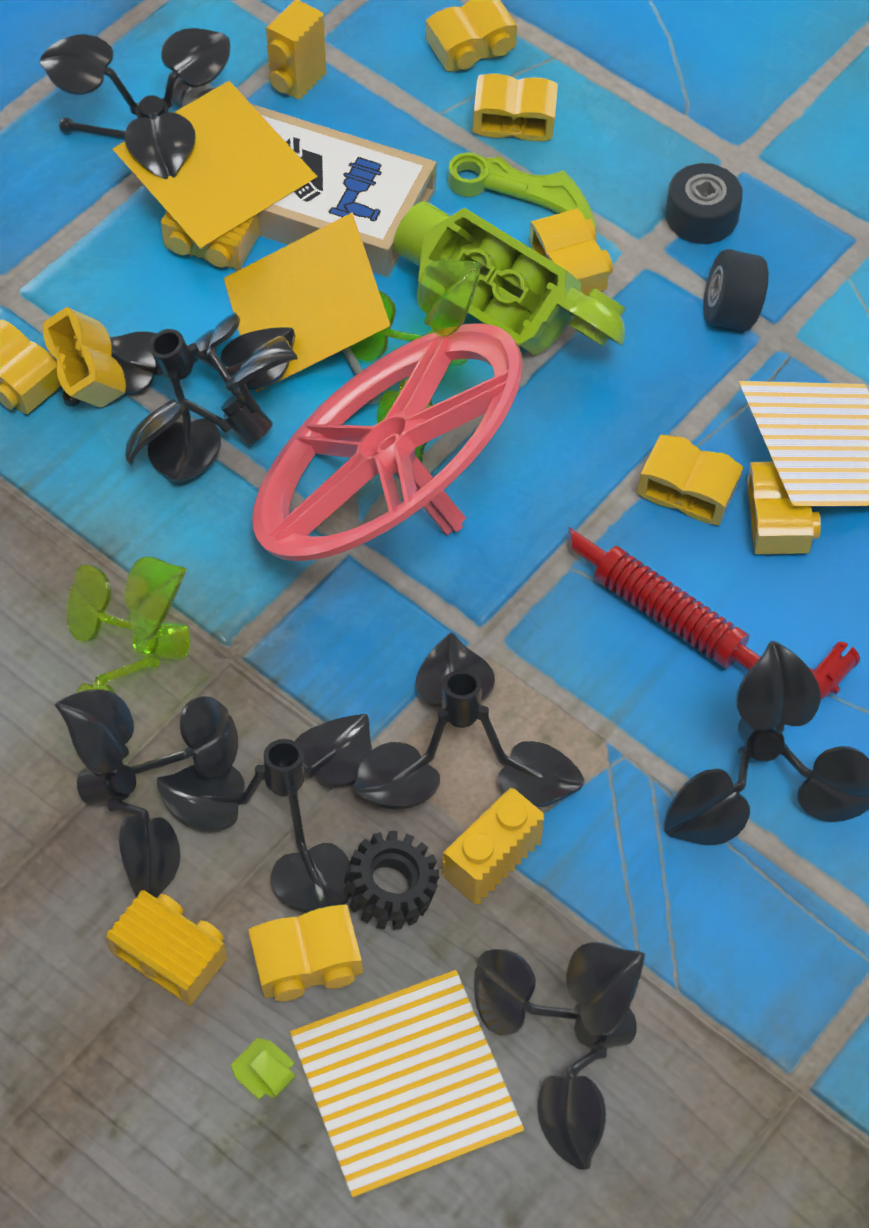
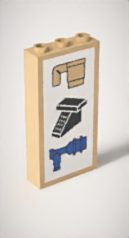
[251,104,437,277]

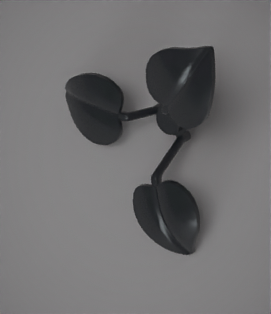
[39,28,231,179]
[125,313,298,466]
[110,327,295,482]
[353,633,585,809]
[663,641,869,845]
[55,689,238,898]
[157,714,372,913]
[474,942,645,1170]

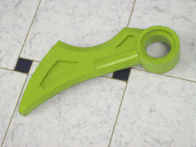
[447,152,596,230]

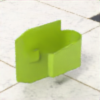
[230,1037,296,1100]

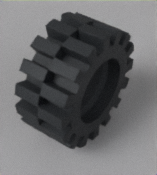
[344,831,439,930]

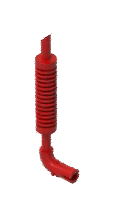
[568,527,860,701]

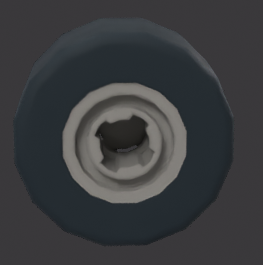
[665,163,742,244]
[703,249,769,331]

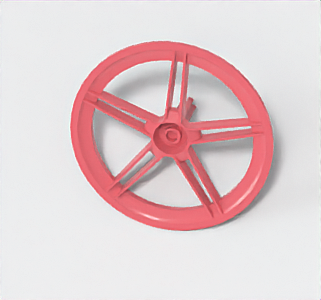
[252,324,523,561]

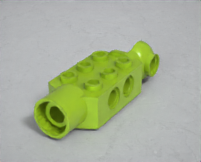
[393,201,626,355]

